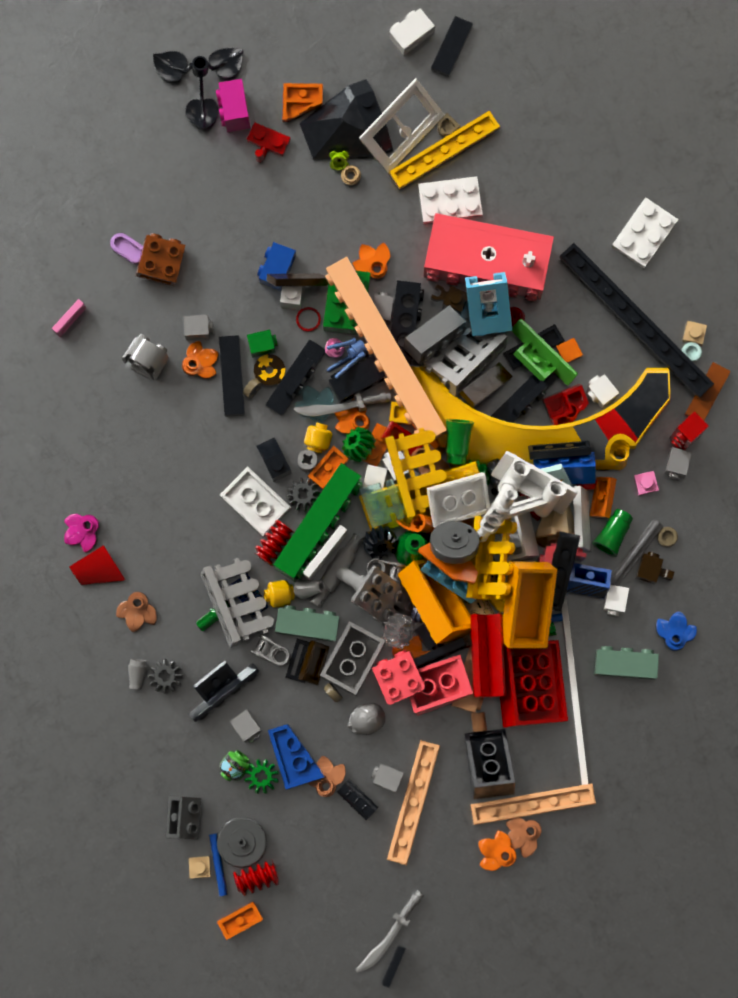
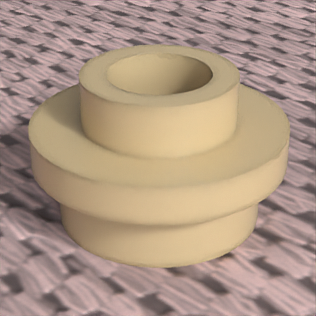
[341,166,361,185]

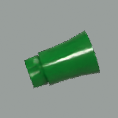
[446,419,474,464]
[592,509,633,557]

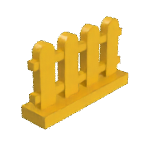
[385,427,447,518]
[466,516,517,600]

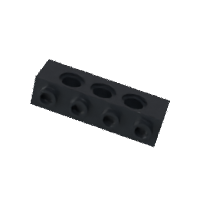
[391,280,424,365]

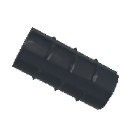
[337,779,379,820]

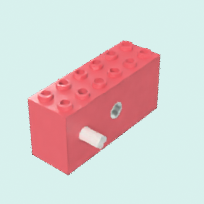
[424,213,554,301]

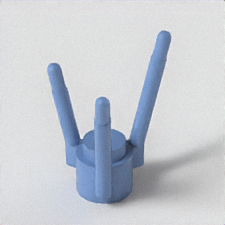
[327,338,368,379]

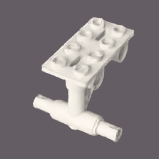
[477,451,578,542]

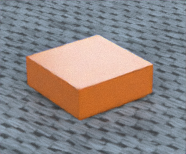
[556,338,583,363]

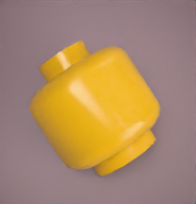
[304,422,332,453]
[264,580,295,608]

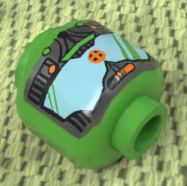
[219,750,250,781]

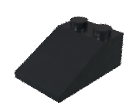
[465,729,515,799]

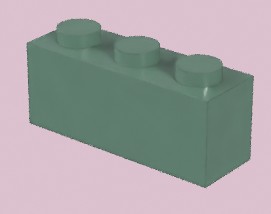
[275,605,340,642]
[594,646,659,680]

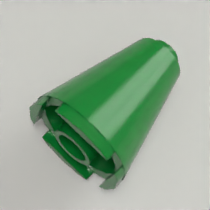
[394,530,430,567]

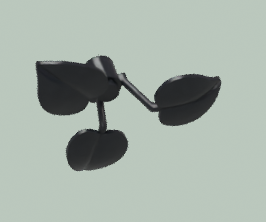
[153,48,244,129]

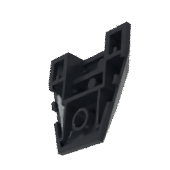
[299,79,394,160]

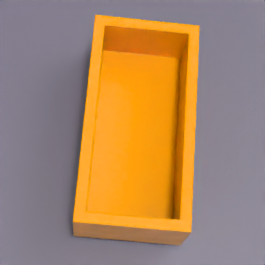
[397,559,471,644]
[503,561,557,648]

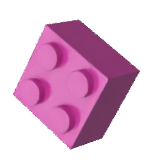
[216,79,251,133]

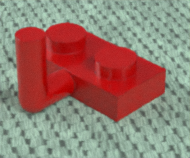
[246,122,291,163]

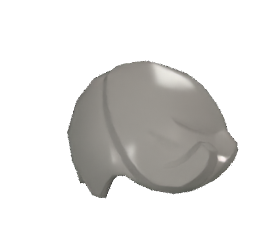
[347,703,386,735]

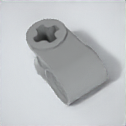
[366,559,406,586]
[251,634,291,667]

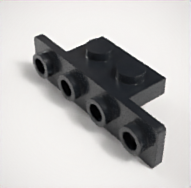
[266,340,325,416]
[491,372,559,423]
[189,661,259,722]

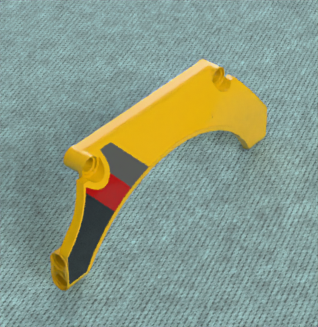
[410,366,670,470]

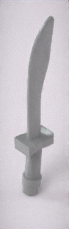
[294,393,391,417]
[356,891,424,972]

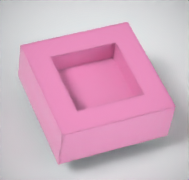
[633,471,659,496]

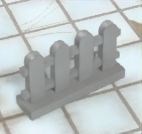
[424,318,508,397]
[200,558,274,648]

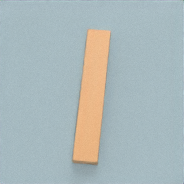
[387,740,440,865]
[470,783,596,825]

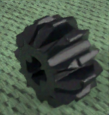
[363,525,398,560]

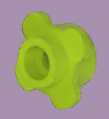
[329,151,349,170]

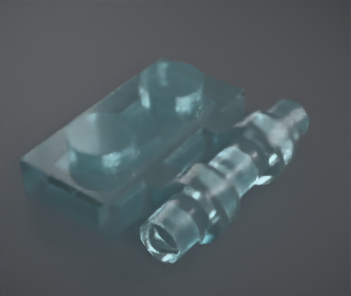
[360,478,405,528]

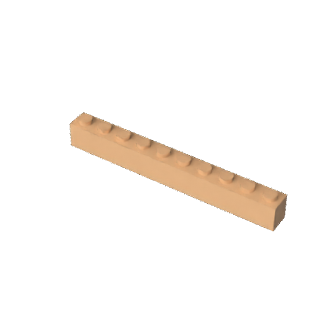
[325,257,447,444]

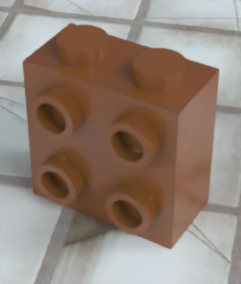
[135,233,185,287]

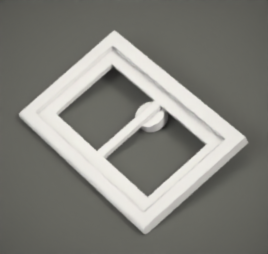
[359,78,445,173]

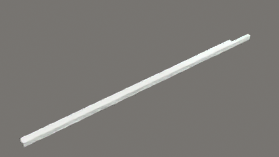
[562,595,588,785]

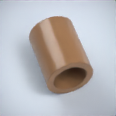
[471,712,487,732]

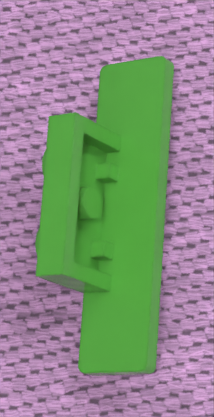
[512,319,578,385]

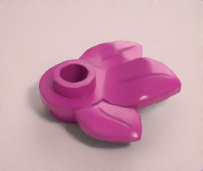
[64,514,99,552]

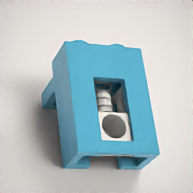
[465,272,512,336]

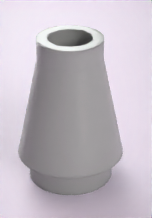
[294,580,325,600]
[128,659,148,689]

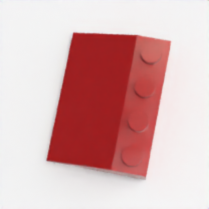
[500,640,568,728]

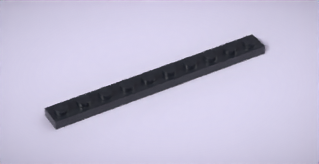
[559,243,714,398]

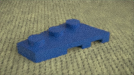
[268,724,325,790]

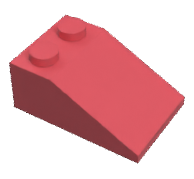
[409,655,473,716]

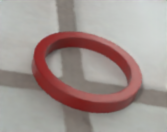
[296,307,321,332]

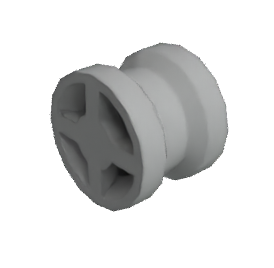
[297,450,318,472]

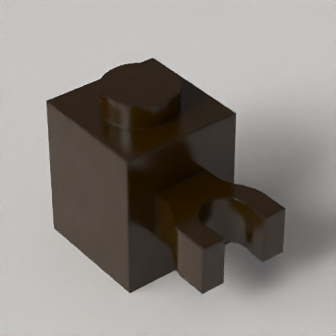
[431,284,468,316]
[635,552,675,585]

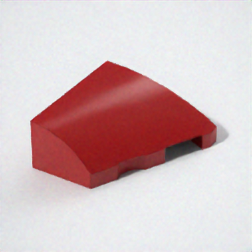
[542,384,589,425]
[69,545,126,586]

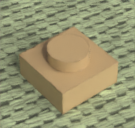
[682,321,707,346]
[189,856,211,878]

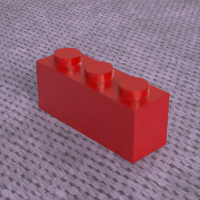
[670,411,709,450]

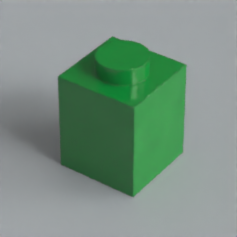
[247,329,278,358]

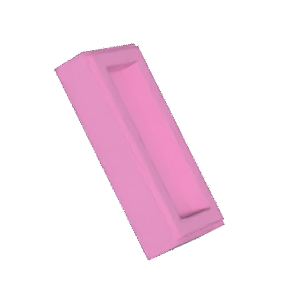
[52,299,86,337]

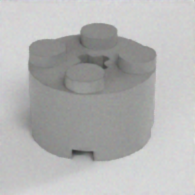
[122,334,169,380]

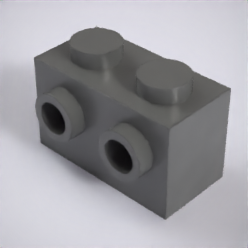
[166,796,201,840]

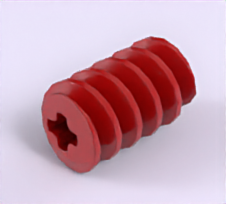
[255,520,295,566]
[233,860,279,896]

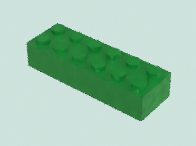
[273,463,363,582]

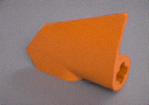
[395,514,434,535]
[418,543,478,584]

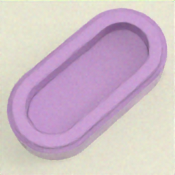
[110,233,143,265]

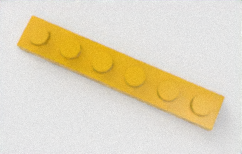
[389,110,500,190]

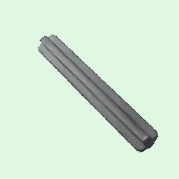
[610,520,663,586]

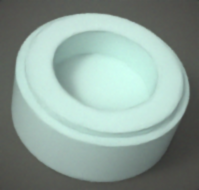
[681,342,702,363]

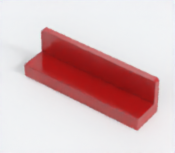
[470,613,506,698]

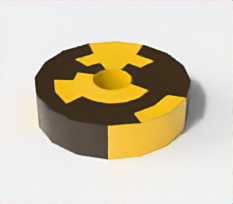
[254,354,286,387]

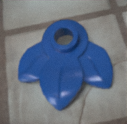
[656,612,697,651]

